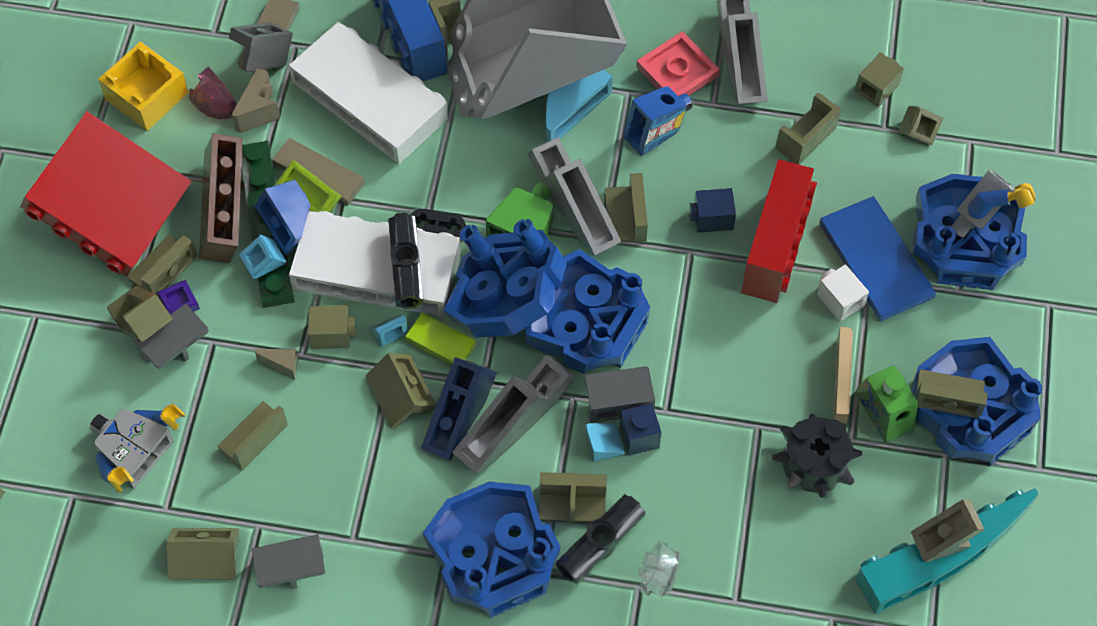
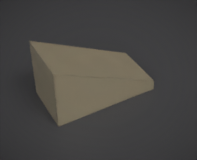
[255,349,297,380]

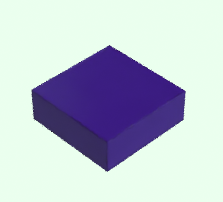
[157,280,200,314]

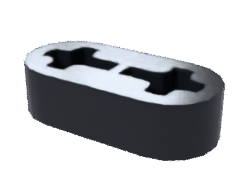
[410,209,466,243]

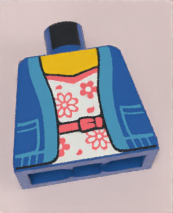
[623,86,693,156]

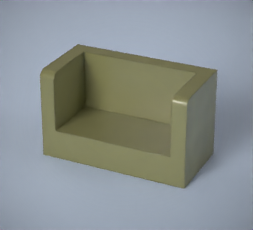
[775,93,841,164]
[107,285,173,342]

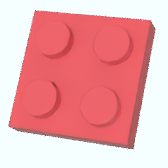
[636,31,720,96]

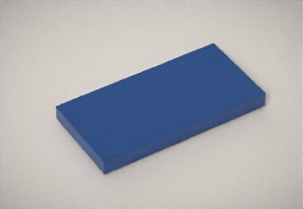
[819,196,936,322]

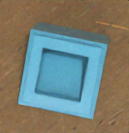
[239,235,286,279]
[371,315,408,346]
[585,423,625,462]

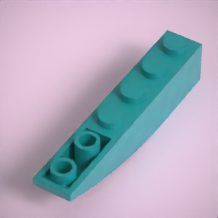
[855,488,1039,614]

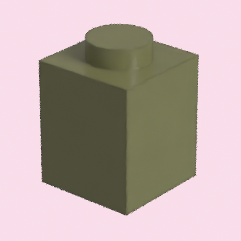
[855,52,904,107]
[308,305,356,349]

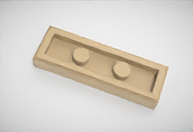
[832,327,853,424]

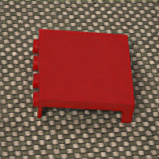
[20,111,192,276]

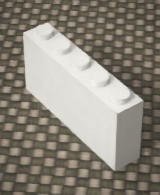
[289,21,448,164]
[289,211,461,317]

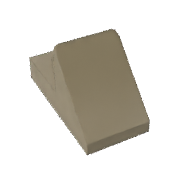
[231,68,280,133]
[910,499,984,562]

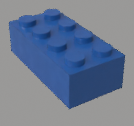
[372,0,447,82]

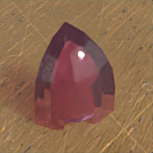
[189,66,237,119]

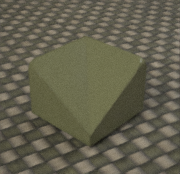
[898,106,943,146]

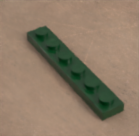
[241,140,294,308]

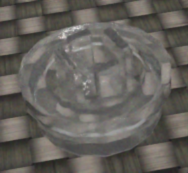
[638,541,681,597]

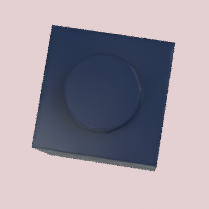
[689,188,736,233]
[619,403,662,456]

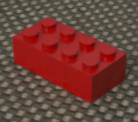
[741,159,817,303]

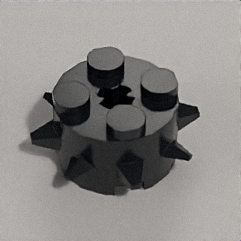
[772,414,863,498]

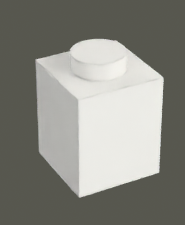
[817,264,869,322]

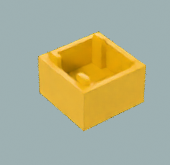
[98,41,189,131]

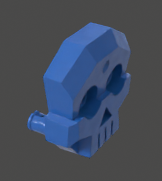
[913,174,1027,290]
[443,218,567,338]
[525,249,650,374]
[911,337,1043,466]
[423,481,561,618]

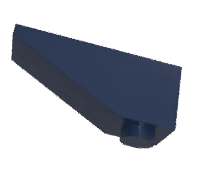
[421,357,497,460]

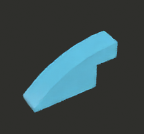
[546,70,613,143]

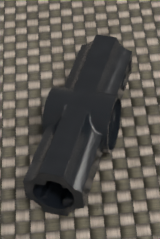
[388,213,424,309]
[556,494,646,585]

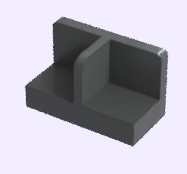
[229,22,293,72]
[134,303,209,369]
[585,366,655,423]
[251,534,325,589]

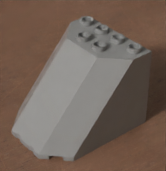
[447,0,627,119]

